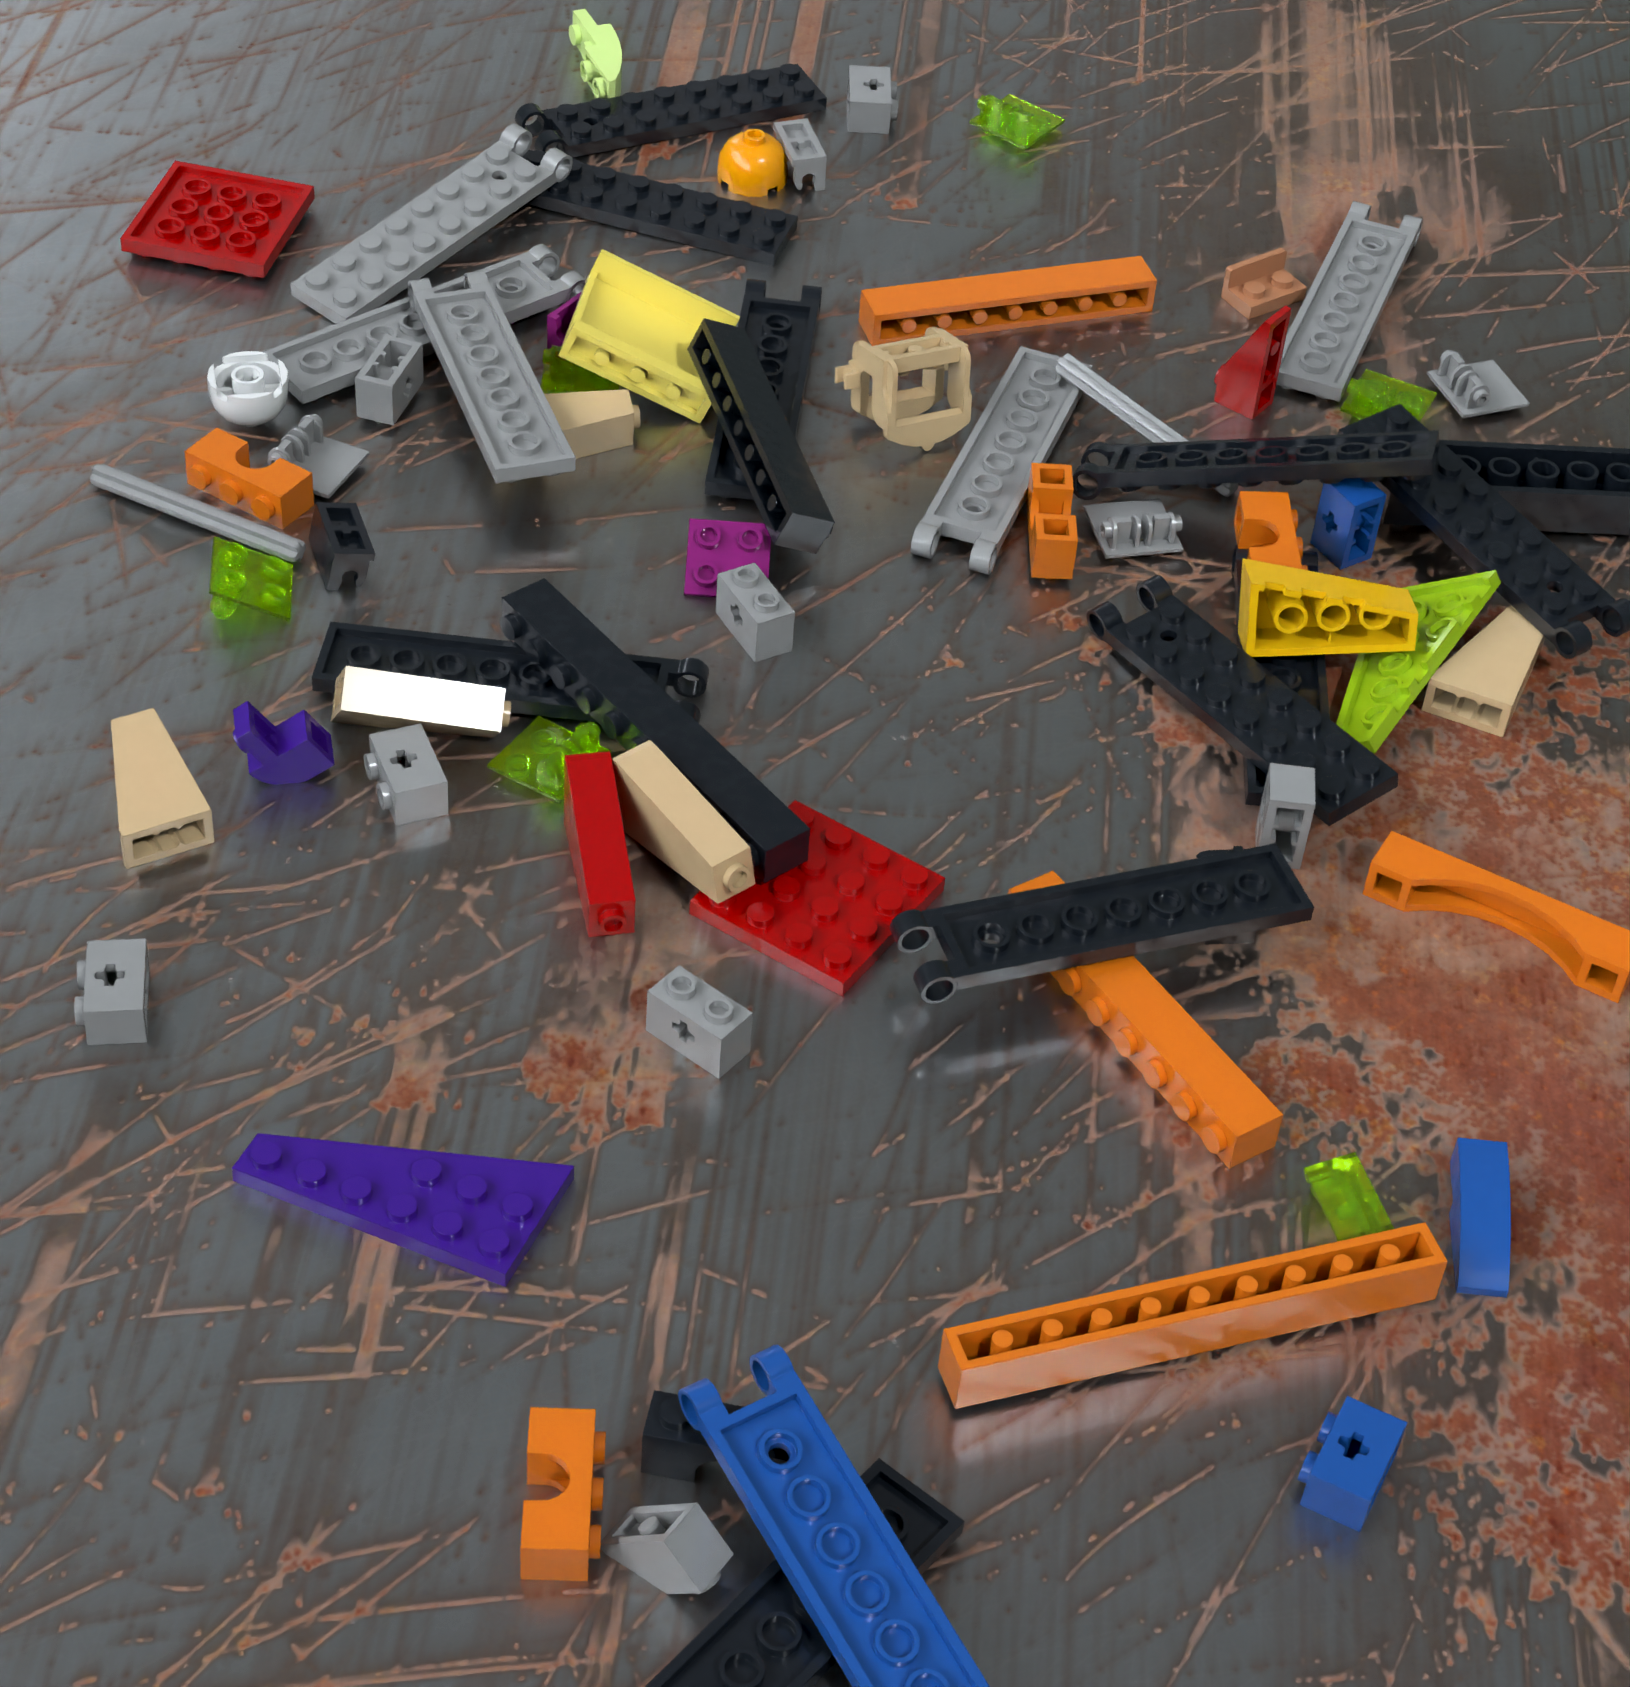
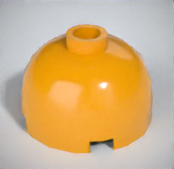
[717,129,788,197]

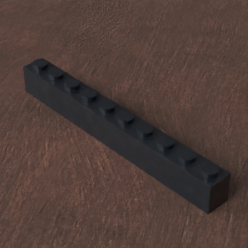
[500,578,810,883]

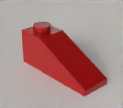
[1214,305,1292,420]

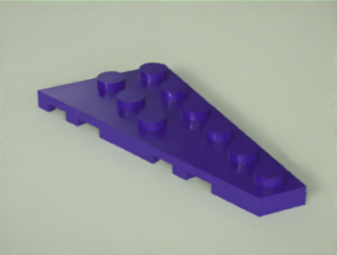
[232,1133,574,1287]

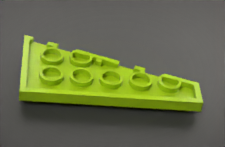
[1336,570,1501,754]

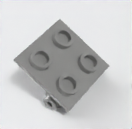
[1427,350,1530,418]
[261,414,370,499]
[1083,498,1183,559]

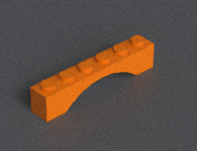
[1362,830,1630,1003]

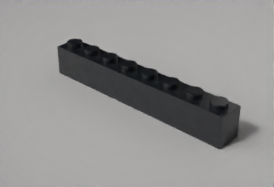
[687,318,835,554]

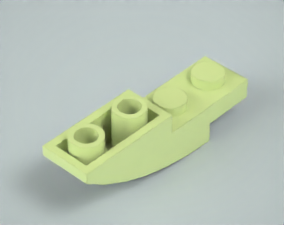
[569,9,622,99]

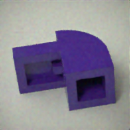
[233,701,335,785]

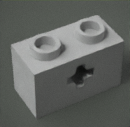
[847,65,898,134]
[355,334,424,425]
[716,563,795,662]
[364,723,449,826]
[1255,763,1316,870]
[75,938,150,1045]
[646,965,753,1079]

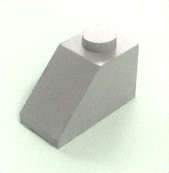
[601,1503,734,1594]

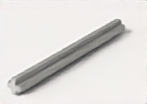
[1055,354,1239,497]
[90,464,306,562]

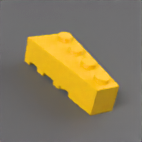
[1238,558,1419,657]

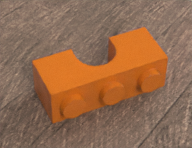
[184,427,314,530]
[1026,463,1078,580]
[1233,491,1308,570]
[520,1407,606,1581]

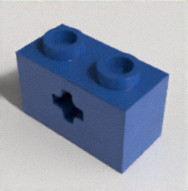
[1310,478,1387,570]
[1297,1396,1408,1532]

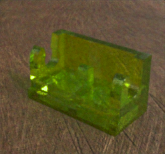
[1304,1152,1394,1241]

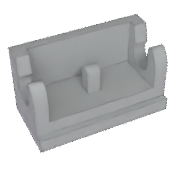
[773,118,827,191]

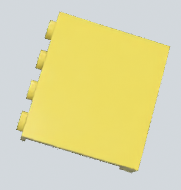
[558,249,740,424]

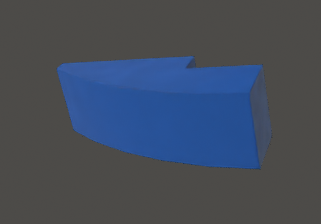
[1449,1137,1511,1298]

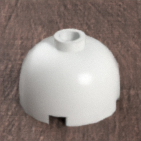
[207,351,289,427]

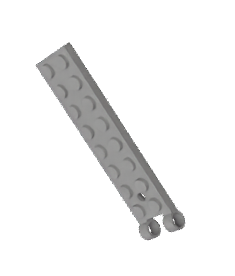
[290,123,573,324]
[1276,201,1423,402]
[263,244,586,404]
[408,270,576,483]
[910,346,1093,575]

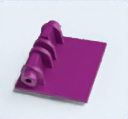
[684,518,771,598]

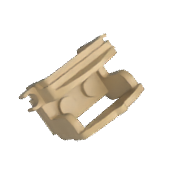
[835,327,972,451]

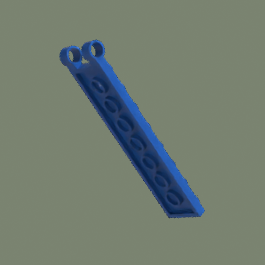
[678,1344,990,1687]

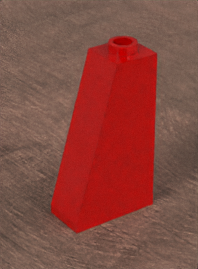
[564,751,636,937]

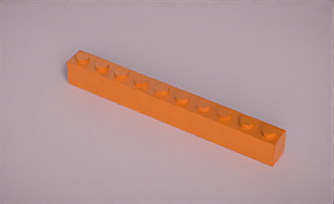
[938,1222,1448,1409]

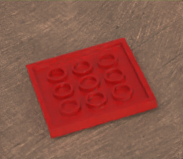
[120,160,315,278]
[689,800,945,996]

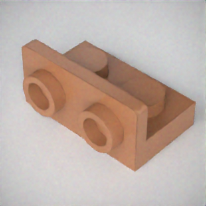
[1221,248,1307,320]

